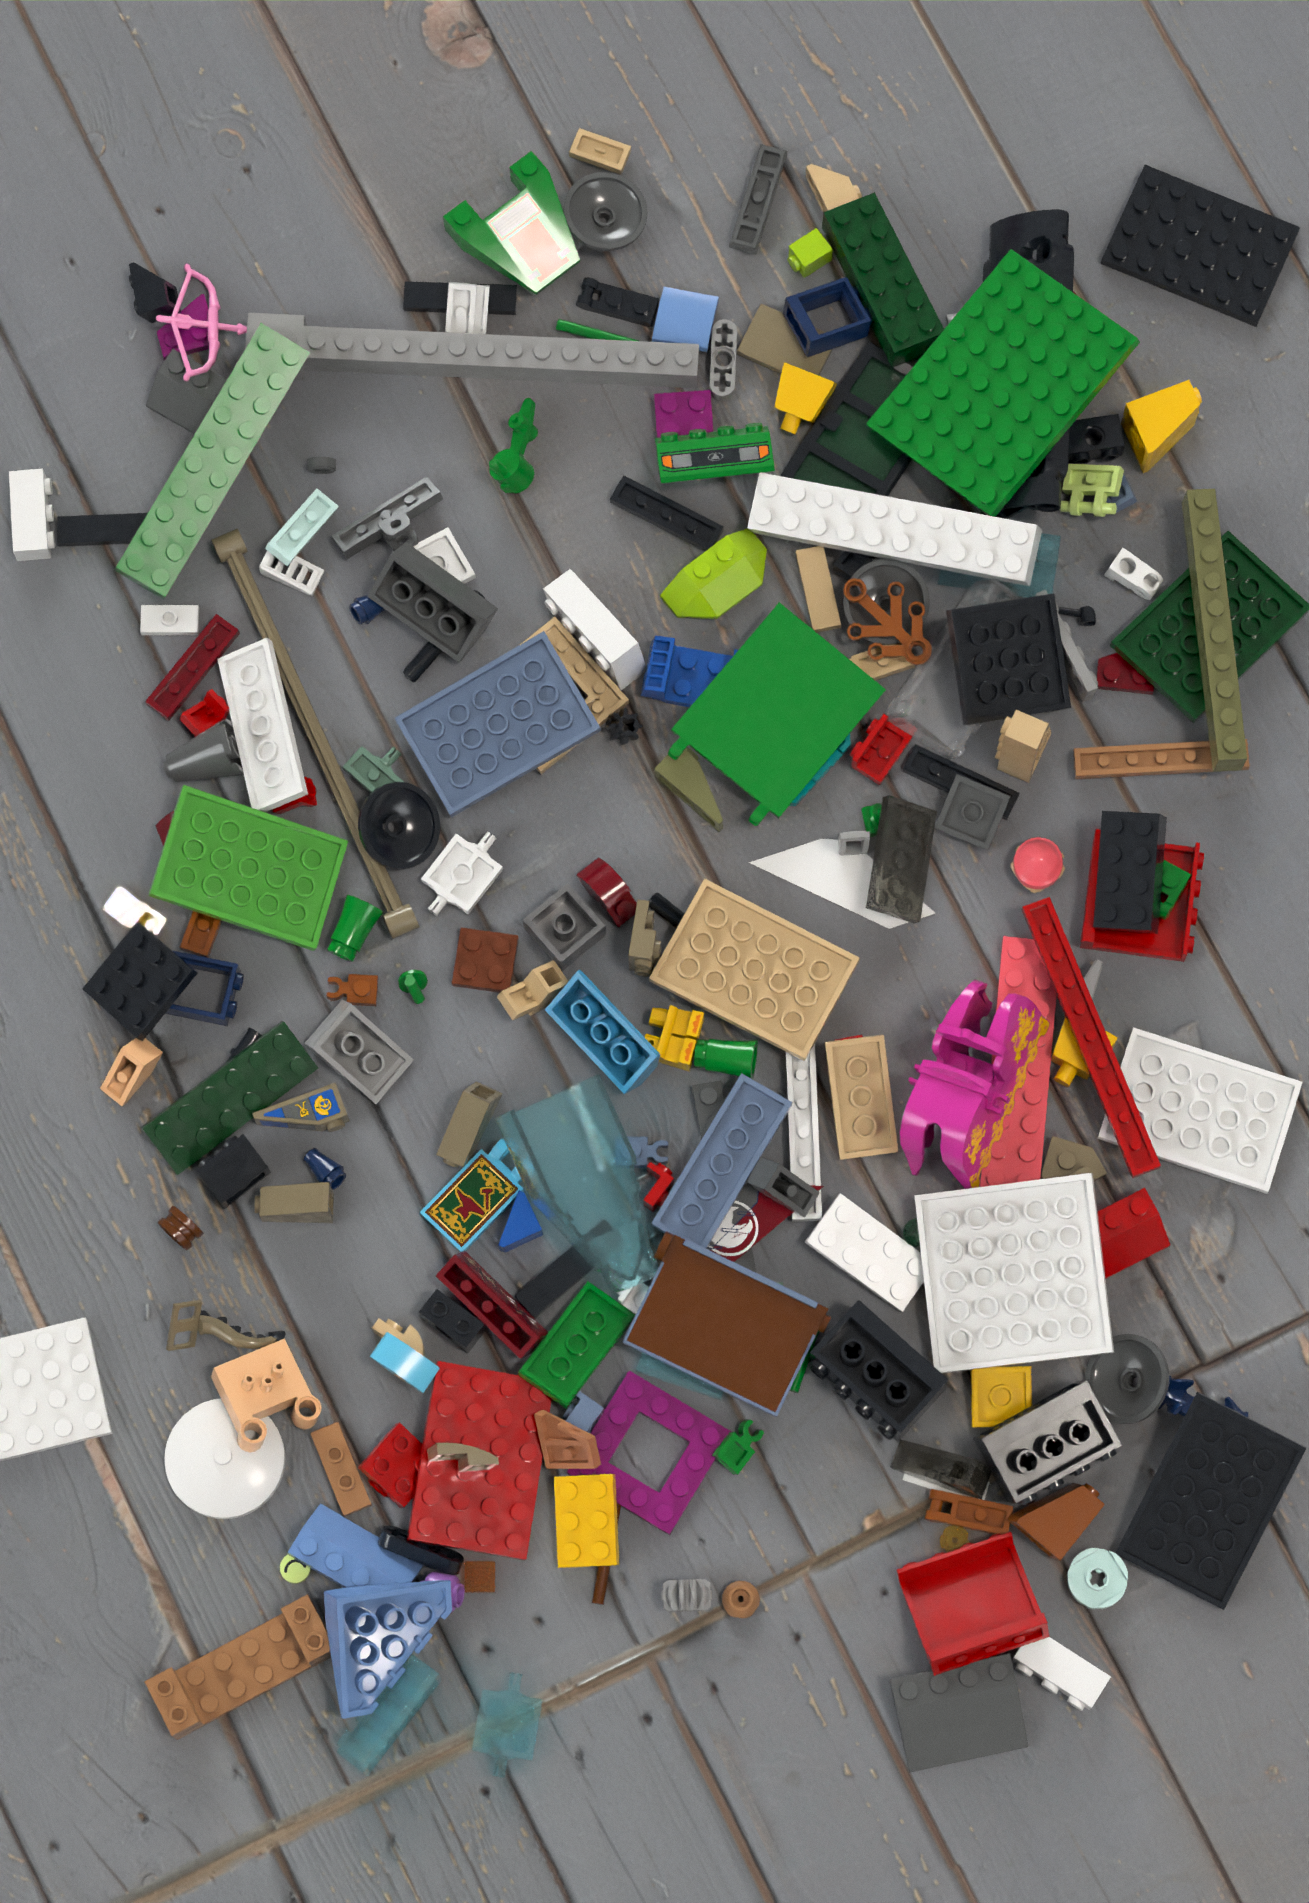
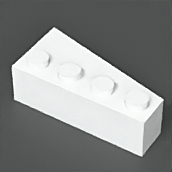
[543,569,646,690]

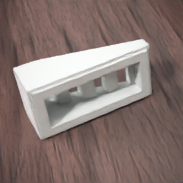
[259,551,324,596]

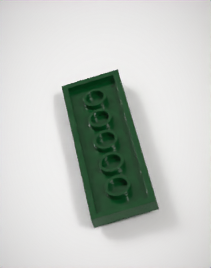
[141,1021,318,1175]

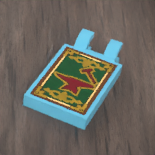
[420,1138,533,1252]

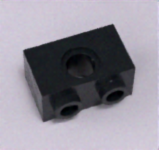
[1068,414,1125,464]
[419,1289,486,1353]

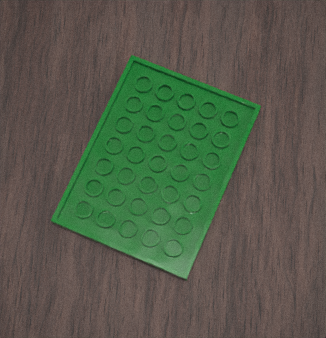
[866,249,1140,517]

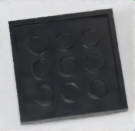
[946,593,1071,725]

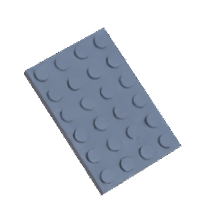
[395,631,601,817]

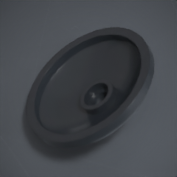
[358,782,440,869]

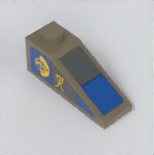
[252,1082,350,1132]

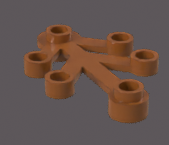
[843,578,932,665]

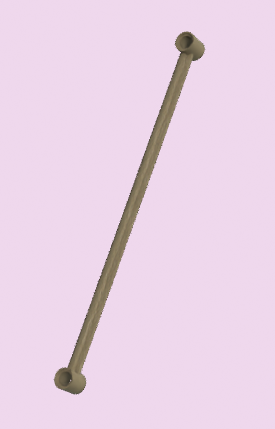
[211,529,419,939]

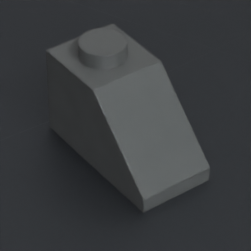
[746,1157,820,1218]

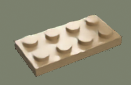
[824,1034,898,1160]

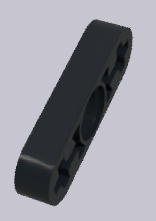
[378,1526,464,1575]

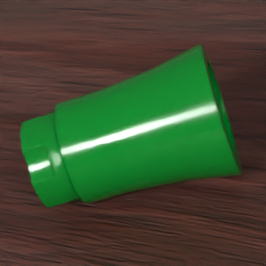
[328,895,383,962]
[694,1039,758,1080]

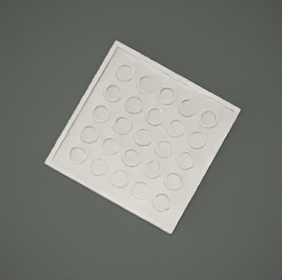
[914,1173,1114,1373]

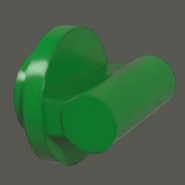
[861,803,891,837]
[398,970,428,1004]

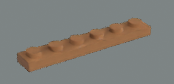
[1073,739,1250,779]

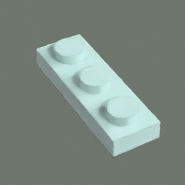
[265,488,339,566]

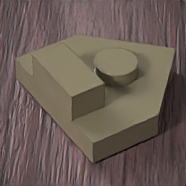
[1041,1136,1107,1181]

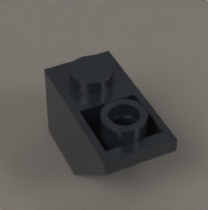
[129,262,181,323]

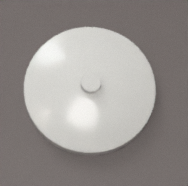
[164,1399,285,1519]

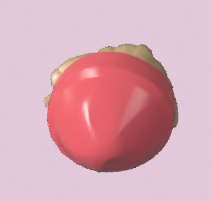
[1011,837,1065,893]

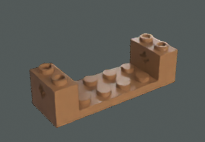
[144,1594,331,1740]

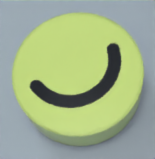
[280,1554,311,1584]

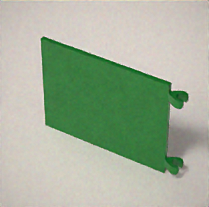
[668,602,886,826]

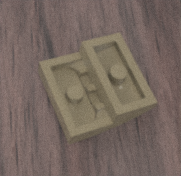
[427,1443,499,1472]

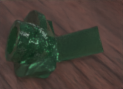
[903,1218,920,1248]

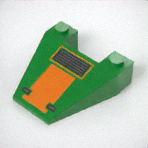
[443,151,580,295]

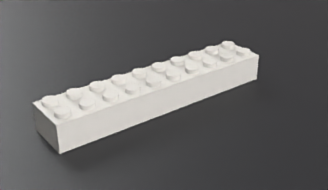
[747,473,1042,586]

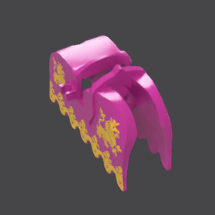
[900,979,1050,1189]

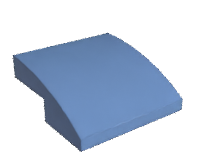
[652,287,719,352]

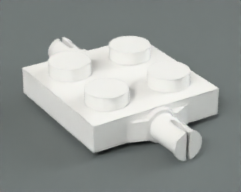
[421,831,503,916]

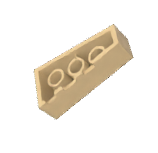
[995,710,1052,783]

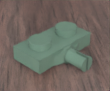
[343,746,404,793]

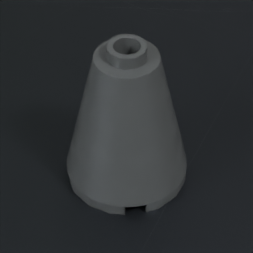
[163,719,244,782]

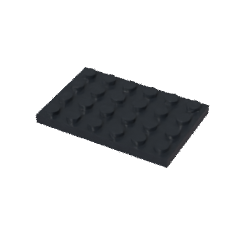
[1101,165,1300,327]
[1115,1392,1307,1610]

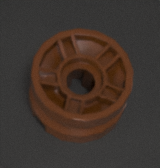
[157,1206,204,1251]

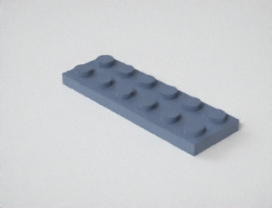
[651,1073,793,1249]

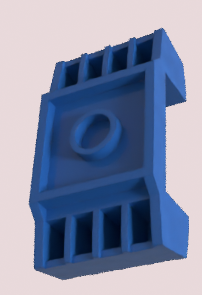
[640,636,738,707]

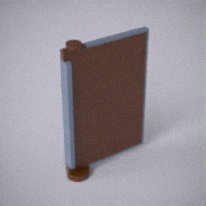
[622,1231,831,1417]

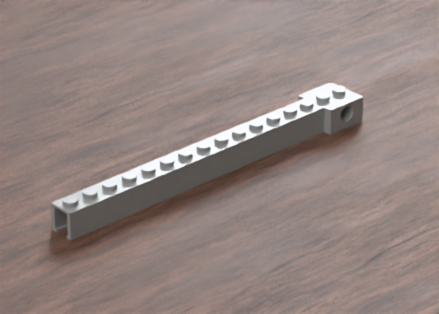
[245,313,699,388]

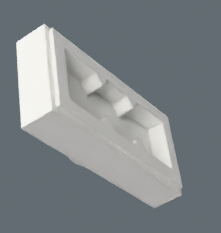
[140,605,199,636]

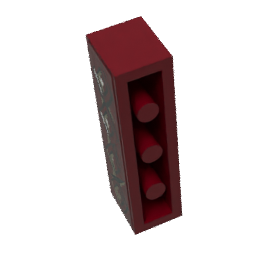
[436,1251,548,1359]

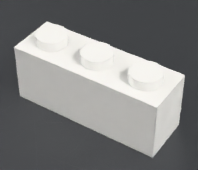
[9,468,56,561]
[1012,1637,1111,1711]

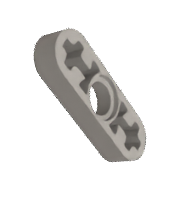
[710,319,737,401]

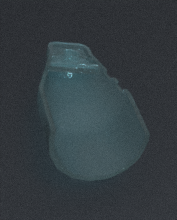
[495,1074,658,1292]

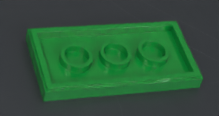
[518,1281,636,1409]

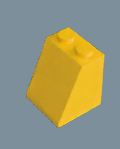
[1121,380,1202,473]

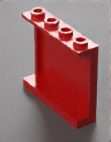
[1080,829,1204,962]
[897,1532,1049,1676]

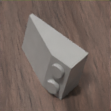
[304,1000,414,1104]

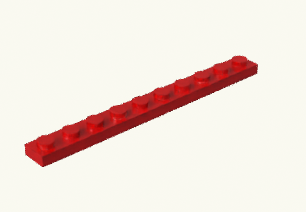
[1022,897,1161,1179]

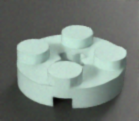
[1067,1548,1128,1609]

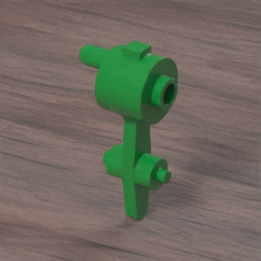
[489,398,538,494]

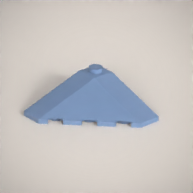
[324,1580,452,1719]

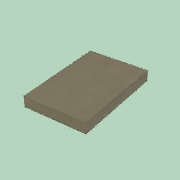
[737,304,833,376]

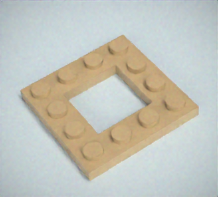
[520,617,629,774]

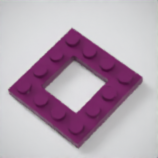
[567,1370,732,1536]

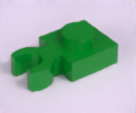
[712,1419,764,1475]

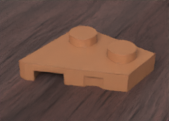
[534,1410,601,1469]

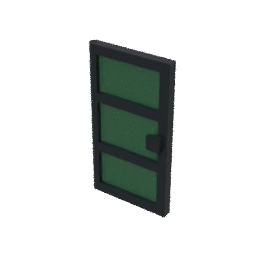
[780,341,913,497]

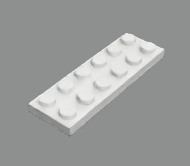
[217,638,308,812]

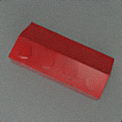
[1097,1188,1170,1279]

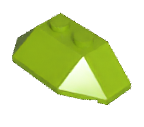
[660,528,767,619]

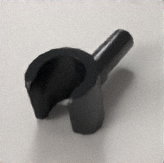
[1058,606,1096,626]

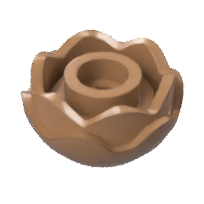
[722,1581,760,1618]

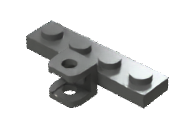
[331,477,443,559]

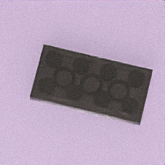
[866,795,937,923]

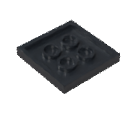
[83,921,198,1041]

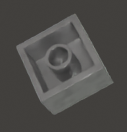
[523,883,606,971]

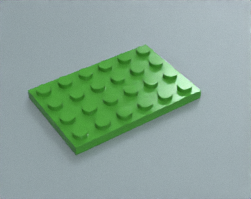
[148,785,348,951]

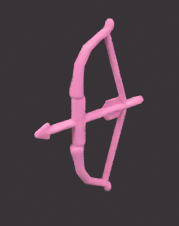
[156,264,247,382]

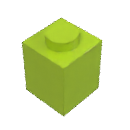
[787,228,833,278]

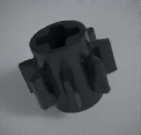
[605,708,643,745]

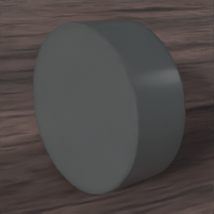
[307,457,336,474]

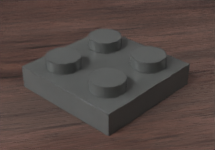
[935,774,1011,850]

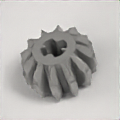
[661,1579,712,1612]

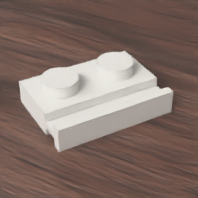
[445,282,490,334]

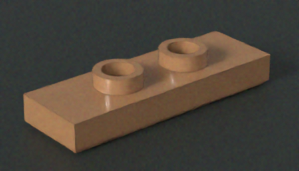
[310,1422,372,1517]

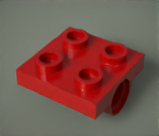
[358,1422,422,1508]

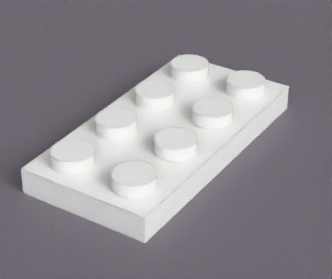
[805,1193,924,1312]

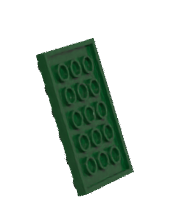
[1110,531,1309,723]

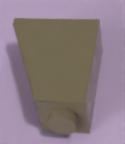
[436,1081,503,1167]
[255,1182,334,1223]

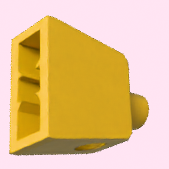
[774,362,837,435]
[1051,1017,1118,1087]

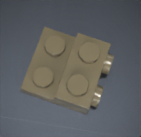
[628,899,662,977]

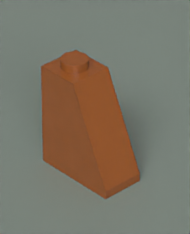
[1007,1483,1105,1561]

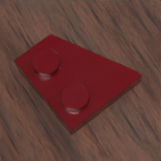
[1096,652,1154,695]

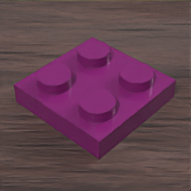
[654,390,713,438]

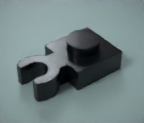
[833,551,877,580]

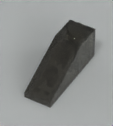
[890,1439,992,1499]

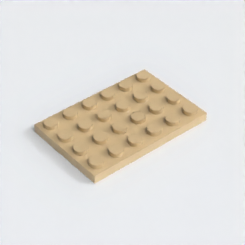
[649,878,860,1061]

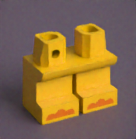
[645,1005,704,1072]

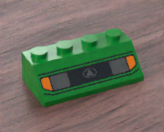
[655,423,775,483]

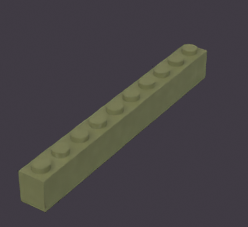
[1182,488,1247,772]

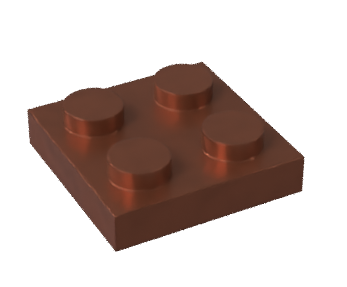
[452,927,519,993]

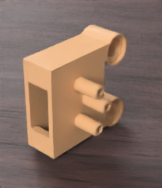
[211,1338,321,1452]

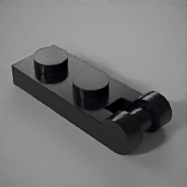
[576,277,659,328]

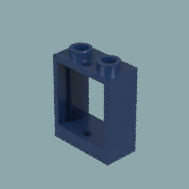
[783,277,872,357]
[165,951,244,1026]

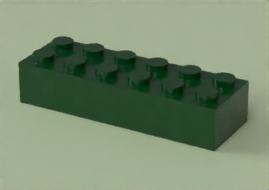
[822,192,944,367]

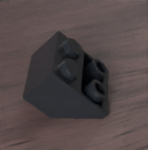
[196,1134,271,1209]

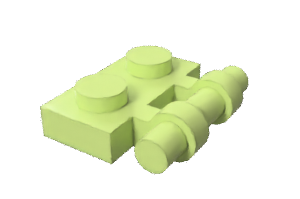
[1060,464,1124,517]

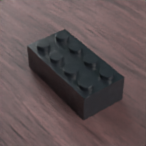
[1093,811,1167,934]

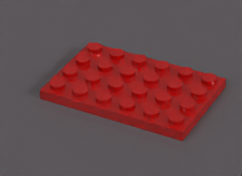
[407,1361,552,1561]

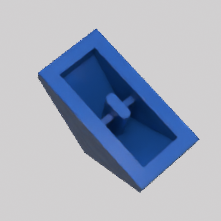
[498,1190,543,1253]

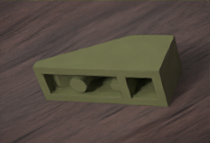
[654,747,723,832]

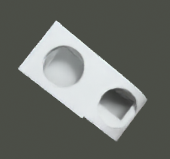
[1104,548,1163,600]

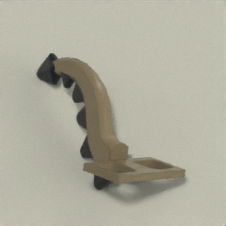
[166,1300,286,1351]

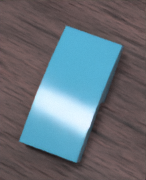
[370,1332,440,1393]

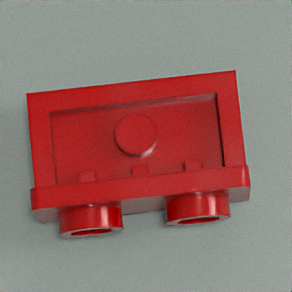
[850,714,912,785]

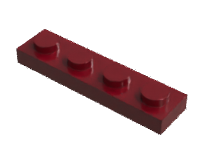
[145,614,240,721]

